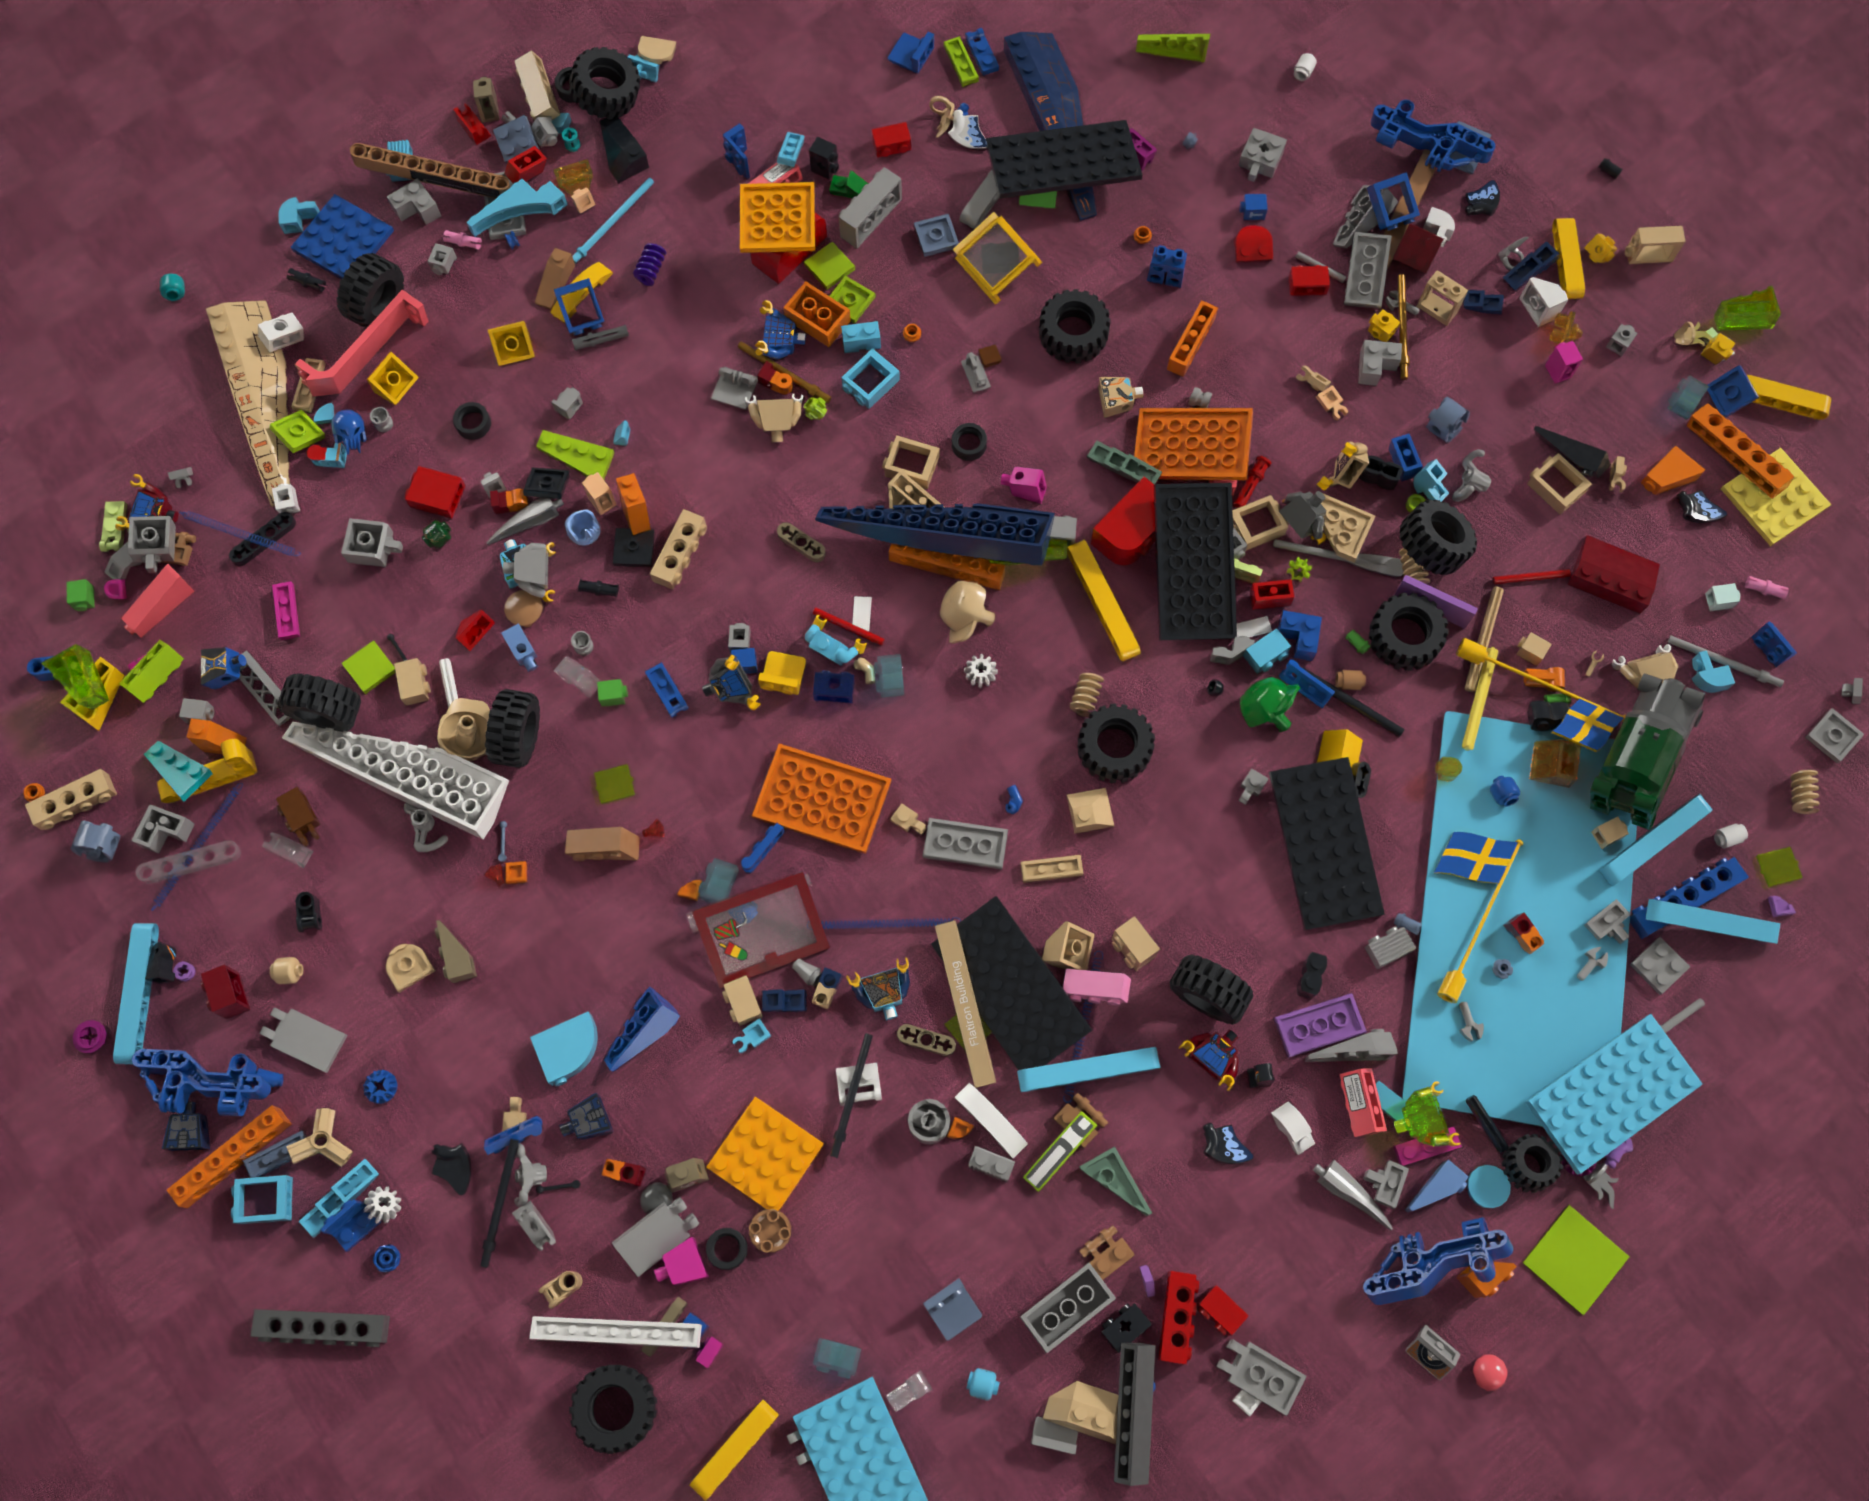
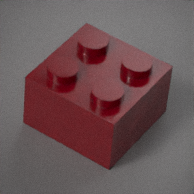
[1393,223,1445,273]
[200,964,250,1019]

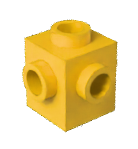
[1584,234,1617,263]
[1368,309,1400,342]

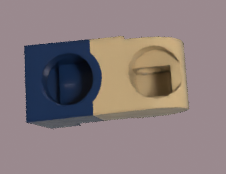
[812,967,844,1009]

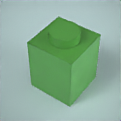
[67,579,95,611]
[597,679,628,707]

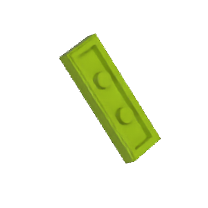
[943,36,979,87]

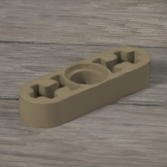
[777,522,826,562]
[897,1024,956,1056]
[641,1297,687,1357]

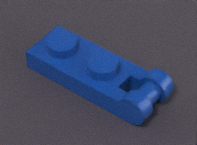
[965,28,999,76]
[1279,660,1335,709]
[645,662,689,718]
[741,823,785,873]
[484,1116,543,1155]

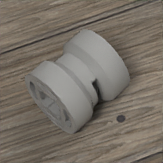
[1188,387,1213,408]
[370,407,393,432]
[571,631,594,656]

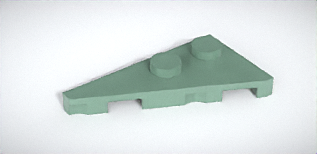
[1079,1147,1152,1216]

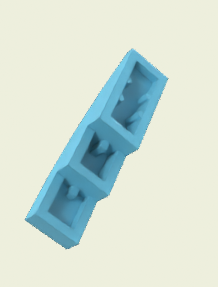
[299,1159,379,1238]

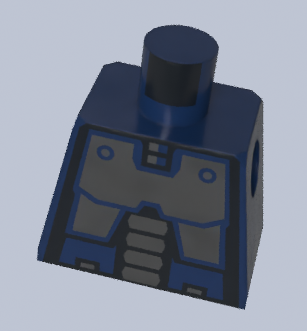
[559,1093,614,1141]
[162,1102,210,1151]

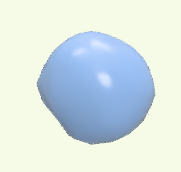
[565,509,601,546]

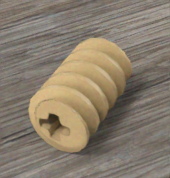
[1399,548,1430,584]
[1070,673,1104,717]
[1790,770,1820,814]

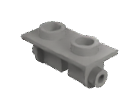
[961,352,991,393]

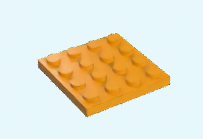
[740,182,815,253]
[707,1097,824,1211]

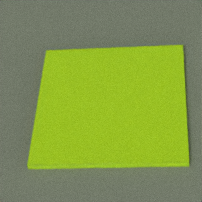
[1523,1205,1630,1316]

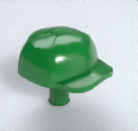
[1240,677,1300,732]

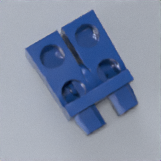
[1147,245,1187,288]

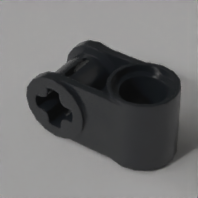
[295,892,322,933]

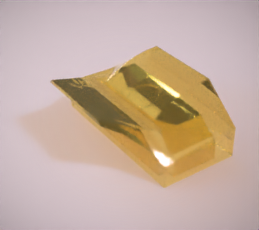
[553,159,594,196]

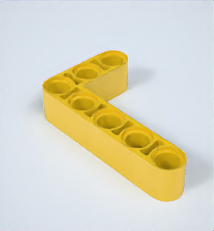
[157,739,257,803]

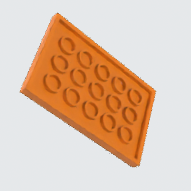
[1134,408,1253,480]
[752,743,892,854]

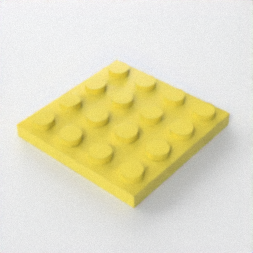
[1721,448,1831,547]

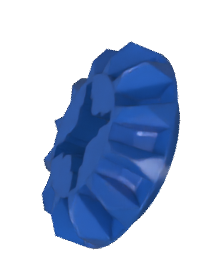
[363,1070,397,1104]

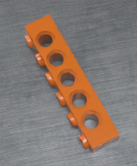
[1687,403,1795,499]
[889,543,1005,590]
[167,1105,292,1208]

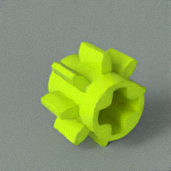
[804,397,827,420]
[1287,557,1312,582]

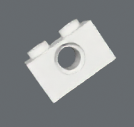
[258,313,304,352]

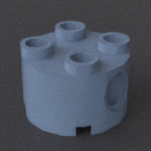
[1426,396,1470,443]
[70,820,120,863]

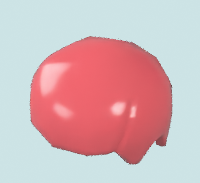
[1473,1354,1508,1391]

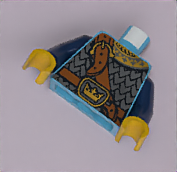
[846,957,910,1020]

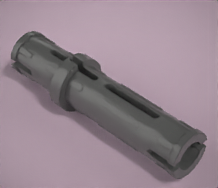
[572,325,629,351]

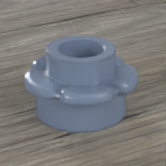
[1182,132,1198,149]
[1492,959,1513,979]

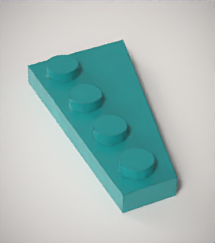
[144,741,213,802]

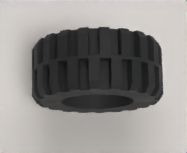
[569,47,640,119]
[336,253,404,329]
[1039,289,1111,364]
[1400,500,1477,575]
[1368,593,1449,671]
[277,673,361,732]
[485,689,540,768]
[1077,703,1155,783]
[1170,954,1253,1025]
[569,1365,657,1454]

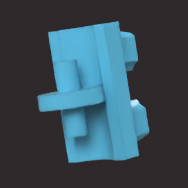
[627,54,660,83]

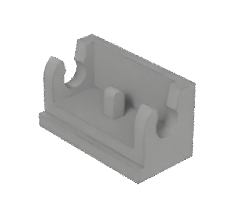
[512,1200,556,1251]

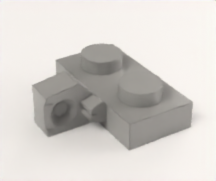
[1584,899,1631,944]
[1363,1160,1409,1209]

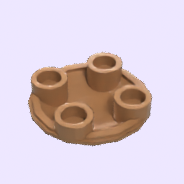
[504,590,544,627]
[749,1209,791,1253]

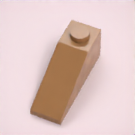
[535,248,575,310]

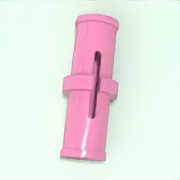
[443,230,482,250]
[1745,576,1789,599]

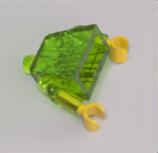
[1394,1081,1461,1147]

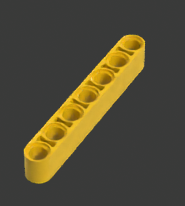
[1066,540,1141,662]

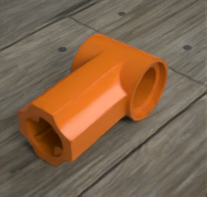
[1524,667,1565,692]

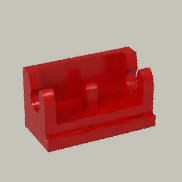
[453,103,492,145]

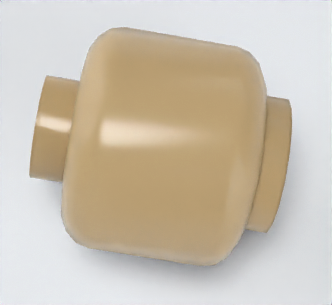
[270,957,303,984]

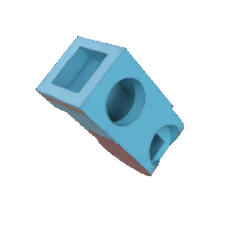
[307,443,347,468]

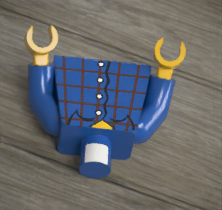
[755,300,806,360]

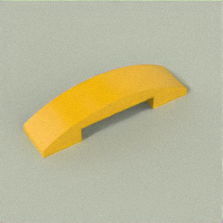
[551,262,613,324]

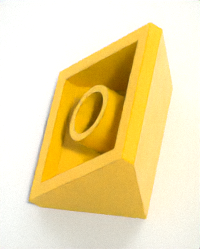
[488,321,535,366]
[367,351,419,405]
[1317,729,1363,767]

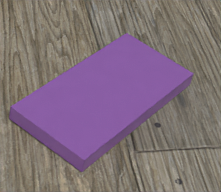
[1394,575,1478,629]
[1274,993,1367,1058]

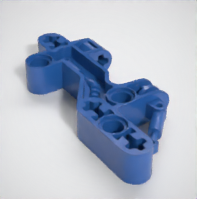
[1370,100,1496,172]
[132,1049,271,1117]
[1363,1217,1513,1305]

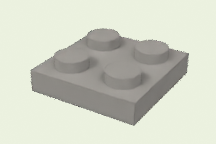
[1805,708,1864,764]
[1630,937,1690,995]

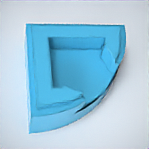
[314,403,334,424]

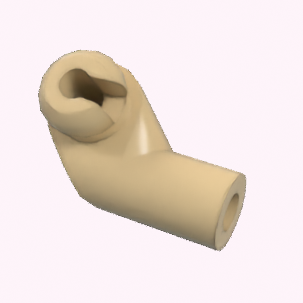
[853,658,875,684]

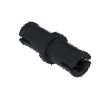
[287,268,326,292]
[578,579,619,597]

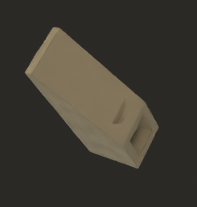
[435,920,477,983]

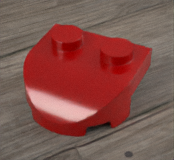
[1234,225,1273,262]

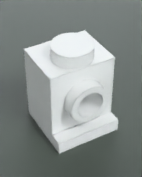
[272,484,300,514]

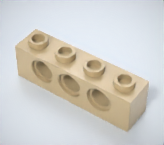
[650,509,707,590]
[25,769,117,830]

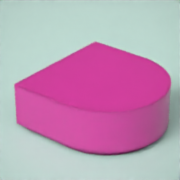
[104,579,127,599]

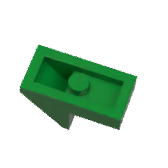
[829,170,869,198]

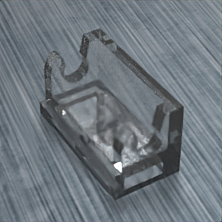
[262,832,314,868]

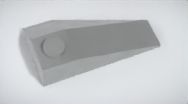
[1333,185,1398,248]
[1305,1029,1398,1062]

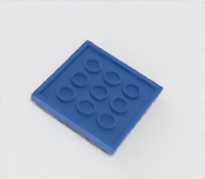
[291,194,394,279]

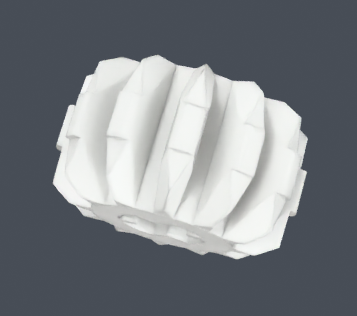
[964,654,998,688]
[364,1186,401,1224]

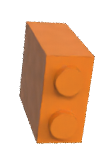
[616,473,651,535]

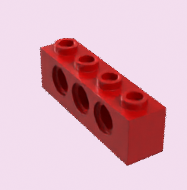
[1158,1271,1199,1365]

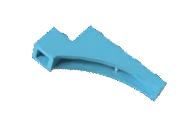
[467,179,568,237]

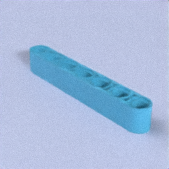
[1599,794,1713,886]
[1646,899,1781,944]
[113,923,159,1064]
[1017,1047,1161,1092]

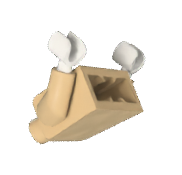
[745,394,803,442]
[1611,644,1678,689]

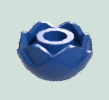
[373,1245,401,1272]

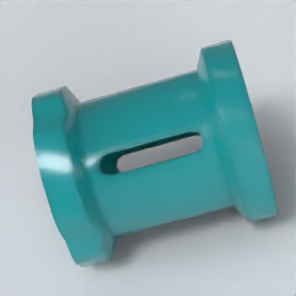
[562,128,581,152]

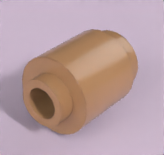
[1335,670,1366,690]

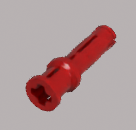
[1233,455,1272,508]

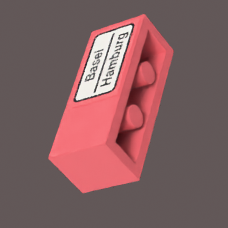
[748,163,803,184]
[1339,1068,1387,1137]

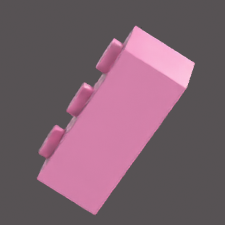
[1063,969,1131,1005]

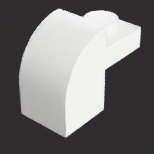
[1423,207,1455,247]
[1271,1102,1315,1155]

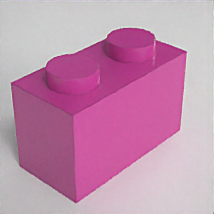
[1545,341,1583,384]

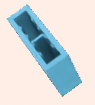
[530,1011,598,1087]

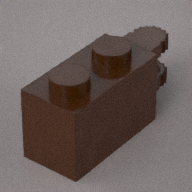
[276,787,321,847]

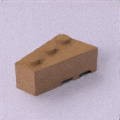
[565,827,640,861]

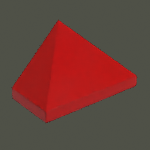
[455,610,496,651]

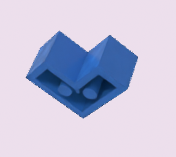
[1278,610,1322,661]

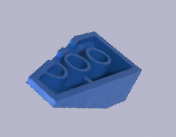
[604,986,680,1072]

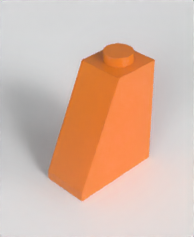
[1641,446,1705,495]
[186,718,247,754]

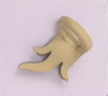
[929,96,954,138]
[1673,322,1712,347]

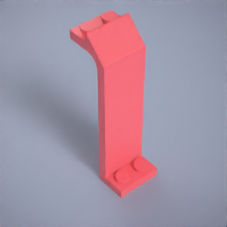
[295,290,429,397]

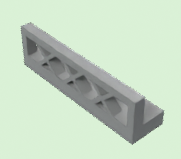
[239,650,291,727]

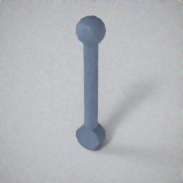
[498,821,507,862]

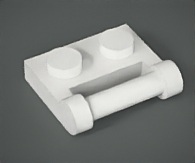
[836,1063,882,1106]

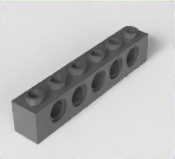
[251,1309,390,1347]

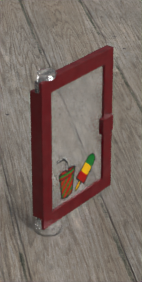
[686,871,830,988]

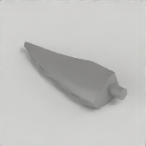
[486,497,564,545]
[1313,1160,1393,1231]

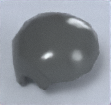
[640,1182,673,1215]

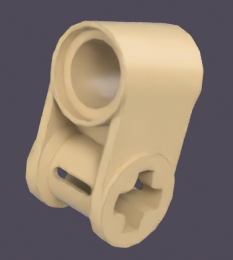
[538,1271,582,1309]

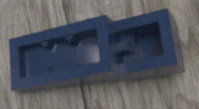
[1503,241,1560,292]

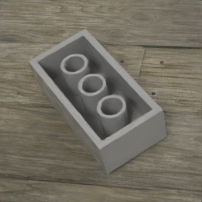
[838,167,902,249]
[1020,1263,1116,1353]

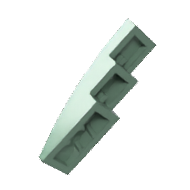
[1087,441,1162,485]

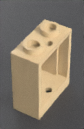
[1625,226,1686,264]
[1416,270,1468,326]
[882,435,940,489]
[1527,453,1592,515]
[1232,495,1289,551]

